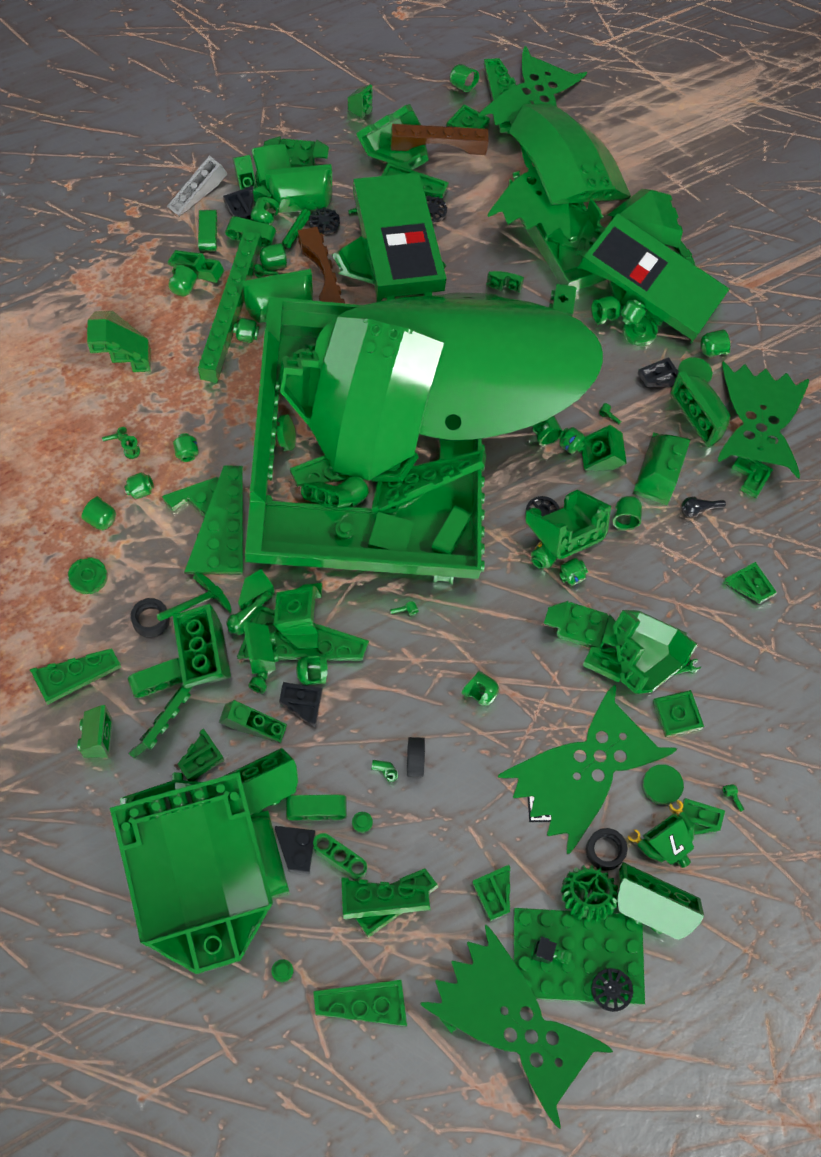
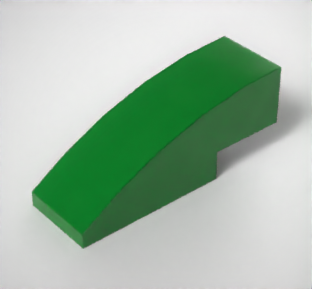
[167,250,225,283]

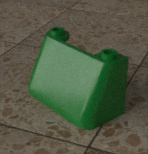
[525,489,611,559]

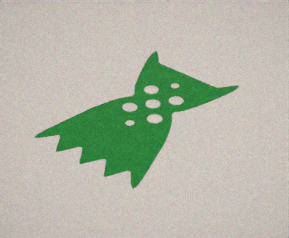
[478,46,587,126]
[487,144,571,240]
[718,361,809,479]
[498,685,677,854]
[420,925,613,1129]

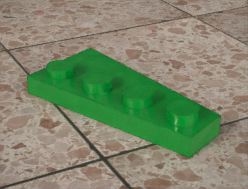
[381,163,449,198]

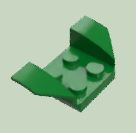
[263,136,329,168]
[274,583,323,649]
[543,601,618,648]

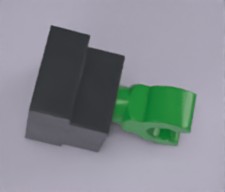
[532,936,572,964]

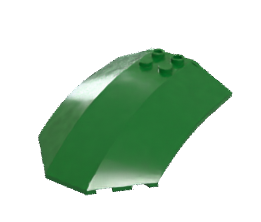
[507,104,631,205]
[310,317,444,481]
[110,772,273,974]

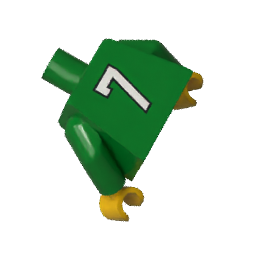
[628,800,694,868]

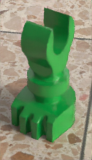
[248,670,274,695]

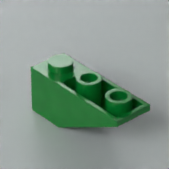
[218,700,287,743]

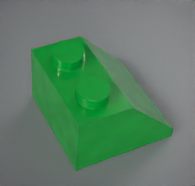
[582,425,627,471]
[243,622,279,674]
[77,705,112,758]

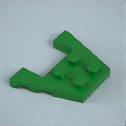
[162,477,219,536]

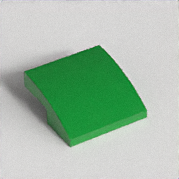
[252,144,291,182]

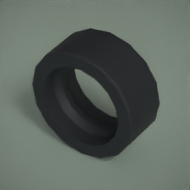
[130,598,170,637]
[407,737,425,777]
[586,828,628,871]

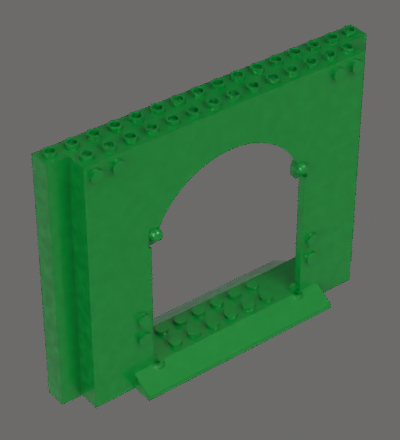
[245,297,485,579]

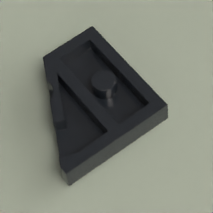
[223,186,254,220]
[638,357,679,387]
[279,682,323,727]
[275,826,315,874]

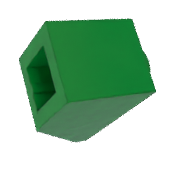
[348,84,373,119]
[232,155,257,190]
[238,569,275,611]

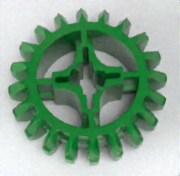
[561,865,618,923]

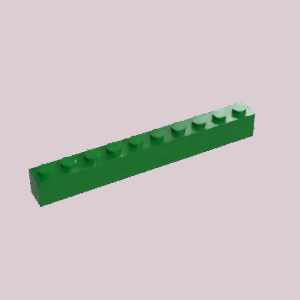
[198,230,262,383]

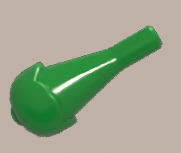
[226,594,268,635]

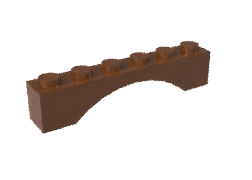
[390,124,489,155]
[298,227,345,303]

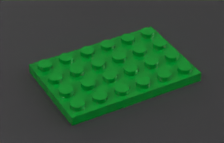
[513,908,645,1005]

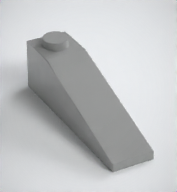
[167,156,227,217]

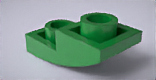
[486,271,524,293]

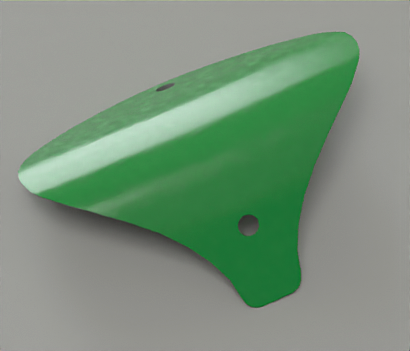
[315,293,603,440]

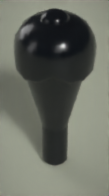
[681,496,726,518]

